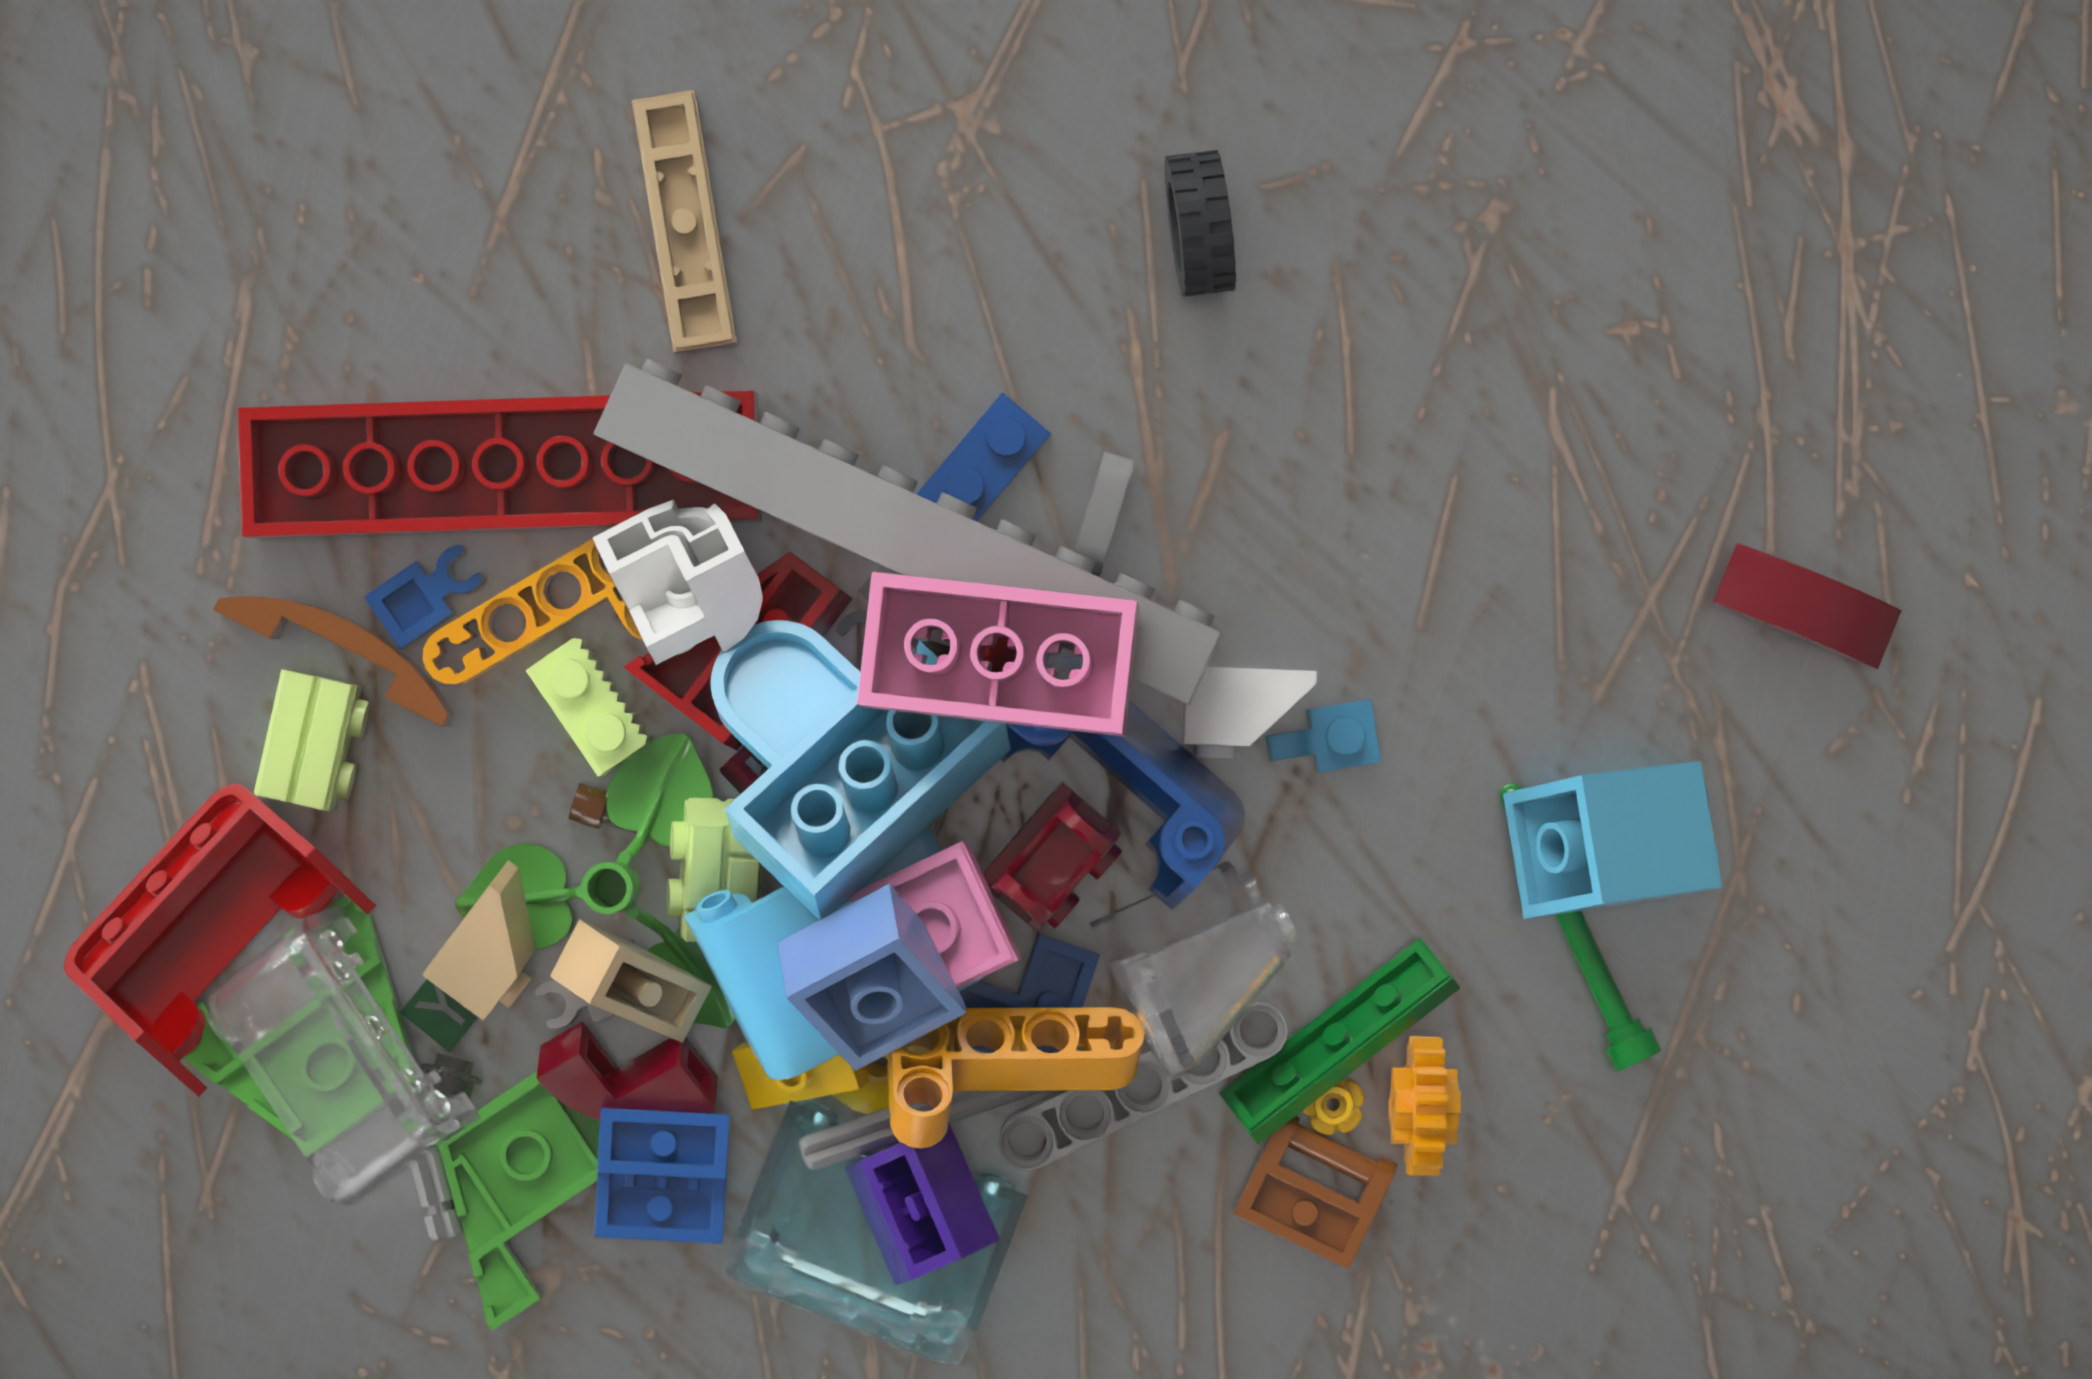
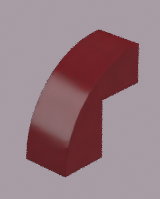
[1713,543,1902,669]
[536,1021,718,1121]

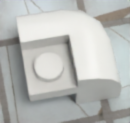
[593,500,763,665]

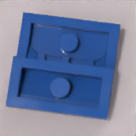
[594,1108,730,1244]

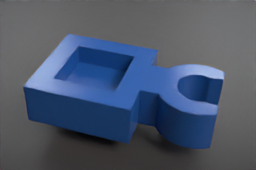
[364,545,485,650]

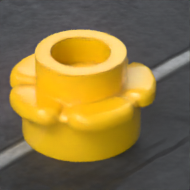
[1303,1079,1365,1136]

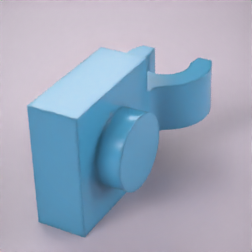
[1265,699,1381,773]

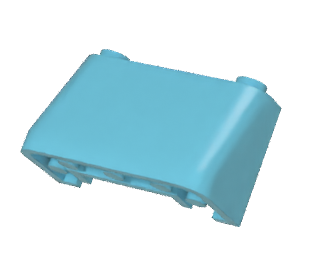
[684,826,987,1080]

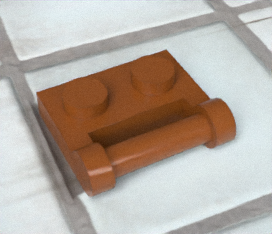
[1233,1116,1398,1270]

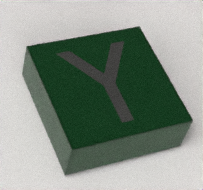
[400,979,479,1052]

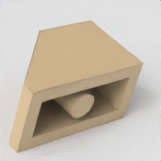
[422,860,536,1021]
[550,919,712,1043]

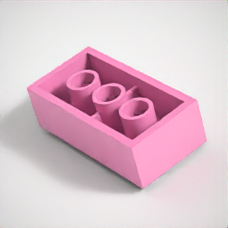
[857,572,1140,736]

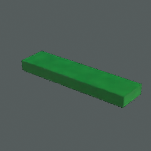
[1219,937,1461,1145]

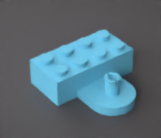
[711,620,1011,920]

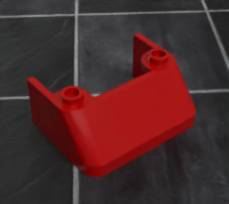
[64,784,377,1097]

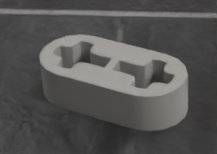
[1074,451,1135,577]

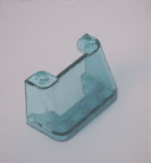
[724,1100,1029,1365]

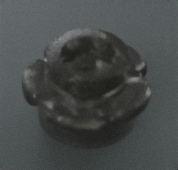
[420,1053,482,1102]

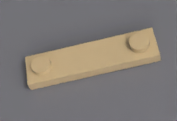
[632,90,738,354]

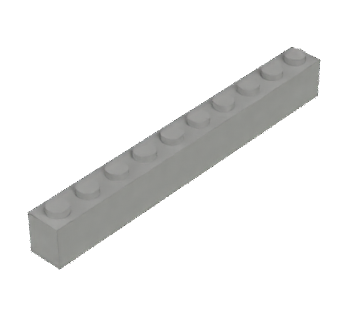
[593,359,1222,705]

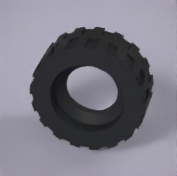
[1164,150,1236,297]

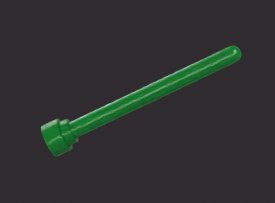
[1499,783,1662,1072]

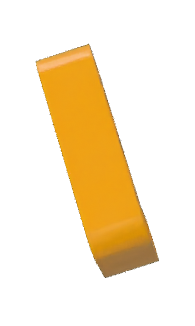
[423,538,643,684]
[888,1007,1145,1149]

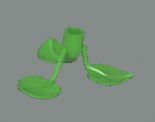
[455,733,735,1028]

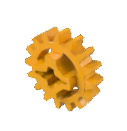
[1388,1036,1461,1176]

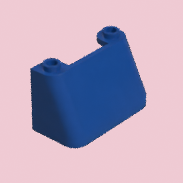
[1000,657,1245,910]

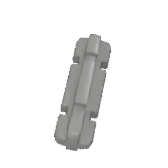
[401,1115,463,1241]

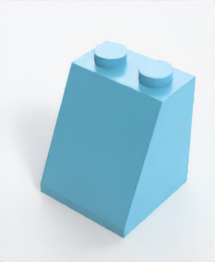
[1503,761,1722,919]

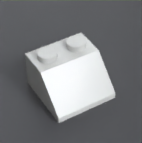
[1181,667,1317,759]

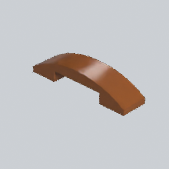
[213,596,454,727]

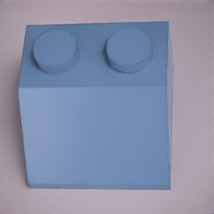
[778,884,967,1071]

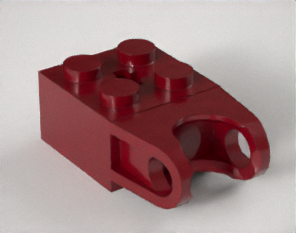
[983,781,1122,932]

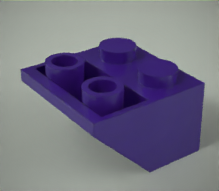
[845,1122,1000,1285]

